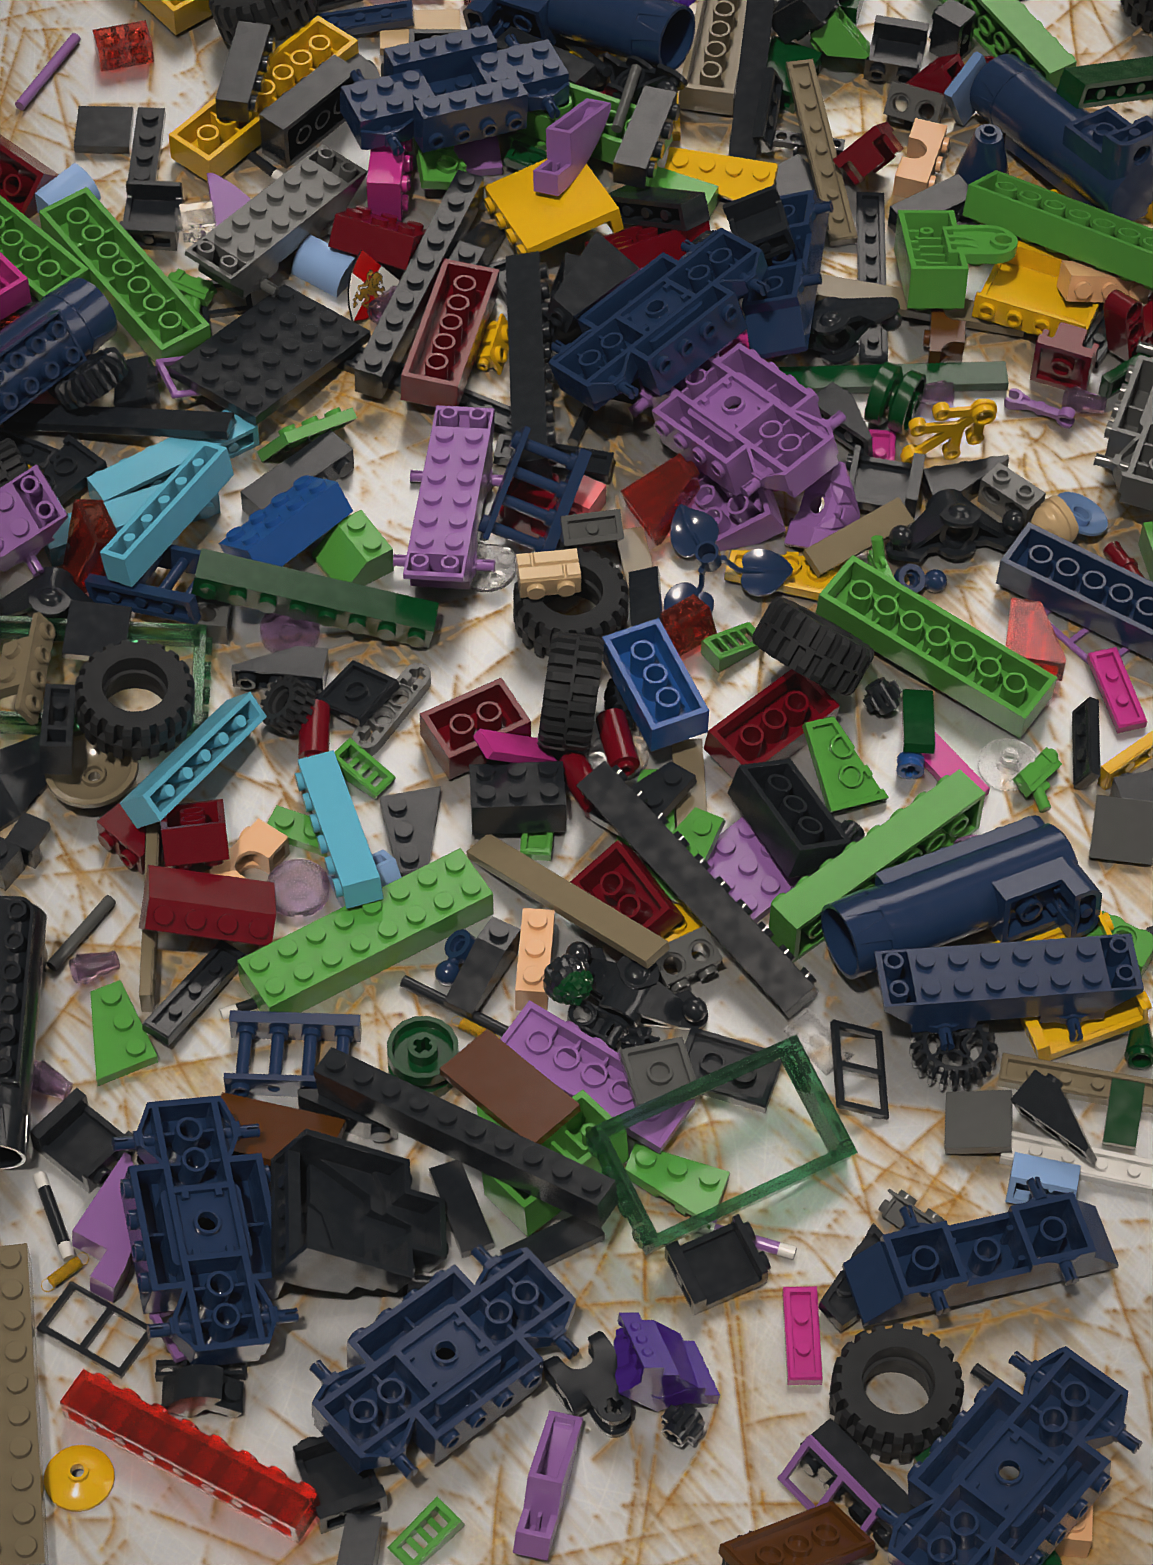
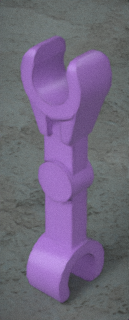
[1004,388,1075,428]

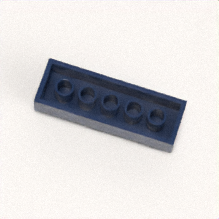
[996,522,1153,660]

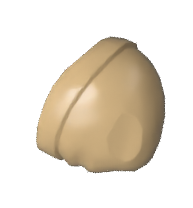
[1030,495,1079,543]

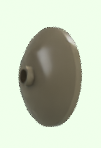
[45,730,139,808]

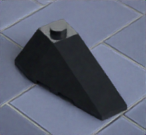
[0,734,47,831]

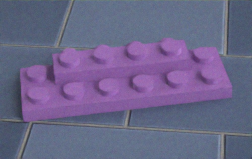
[500,1000,695,1154]

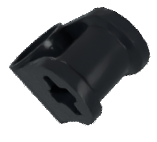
[567,1000,630,1052]

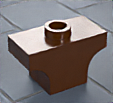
[923,308,966,363]

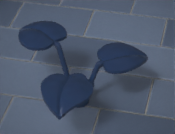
[663,504,793,631]

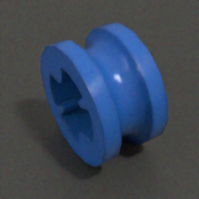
[896,752,925,779]

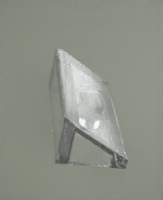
[783,1008,854,1076]

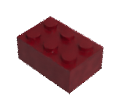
[328,205,426,270]
[420,677,531,780]
[161,799,230,870]
[570,840,685,938]

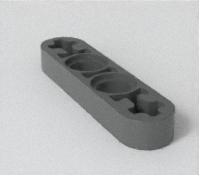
[352,663,431,756]

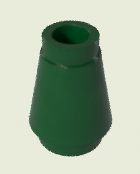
[1124,1023,1153,1069]

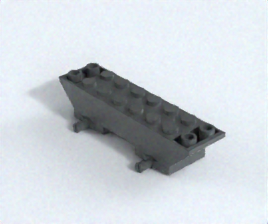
[185,144,367,299]

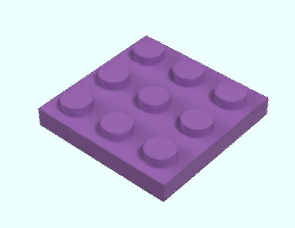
[707,816,811,924]

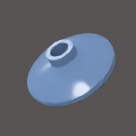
[1057,492,1108,536]

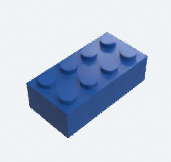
[218,475,353,566]
[602,618,709,752]

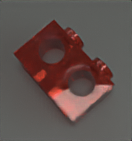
[93,20,154,72]
[662,594,717,657]

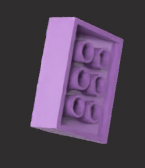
[665,455,786,551]

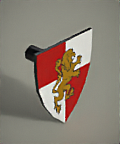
[347,250,400,321]

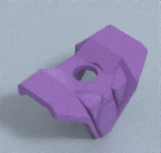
[784,461,860,549]

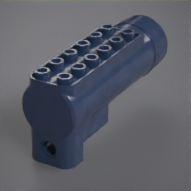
[463,0,695,70]
[970,54,1153,221]
[0,278,118,424]
[821,815,1102,979]

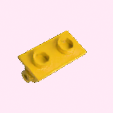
[475,313,509,375]

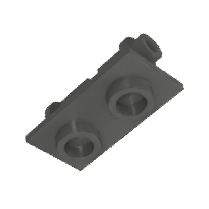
[878,1189,945,1229]

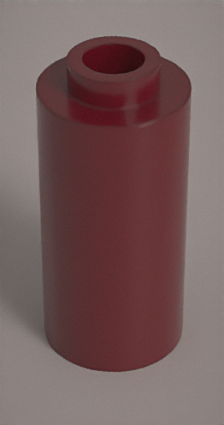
[298,699,330,759]
[596,708,640,777]
[560,752,595,819]

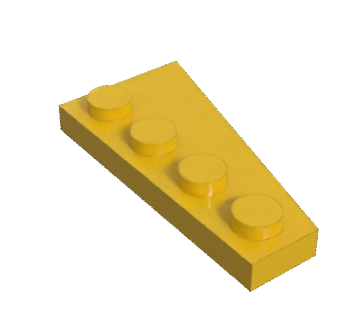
[665,147,778,201]
[724,550,846,601]

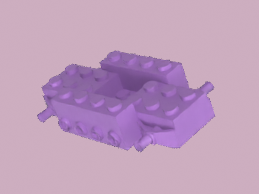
[628,340,846,498]

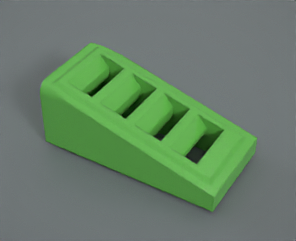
[700,622,759,673]
[334,738,396,799]
[387,1497,465,1565]

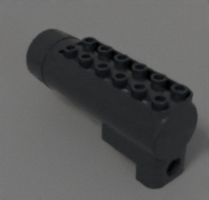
[0,896,48,1170]

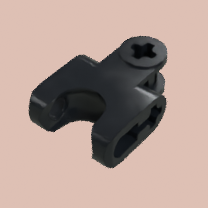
[543,1331,631,1438]

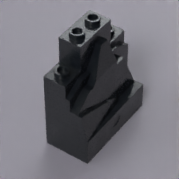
[271,1128,449,1294]

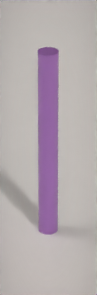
[15,33,81,110]

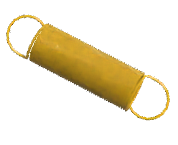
[451,1016,500,1039]
[41,1252,89,1292]

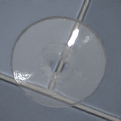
[977,738,1037,791]

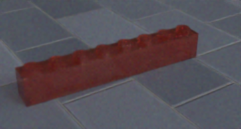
[60,1369,320,1543]

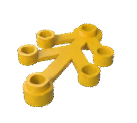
[900,399,997,464]

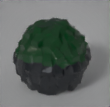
[543,953,594,1006]

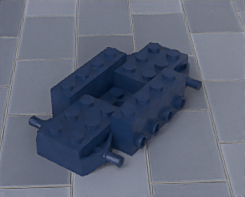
[340,25,570,156]
[549,228,770,411]
[112,1095,299,1366]
[309,1244,579,1480]
[875,1346,1143,1565]

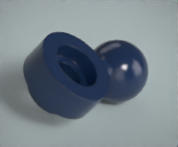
[894,564,947,593]
[435,929,476,986]

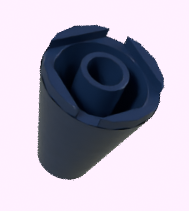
[955,124,1009,185]

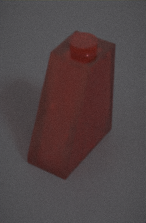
[621,453,701,546]
[62,499,117,593]
[1005,598,1066,681]

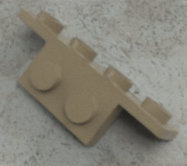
[0,612,55,725]

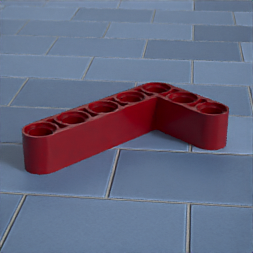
[1103,289,1153,361]

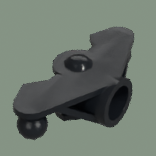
[596,52,688,105]
[772,297,902,365]
[886,489,1025,563]
[0,567,94,641]
[565,941,708,1030]

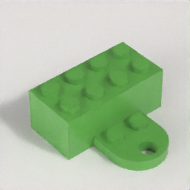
[894,210,1018,310]
[477,1089,629,1237]

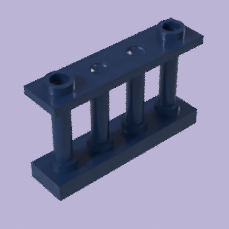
[477,426,592,553]
[84,544,201,625]
[223,1010,362,1097]

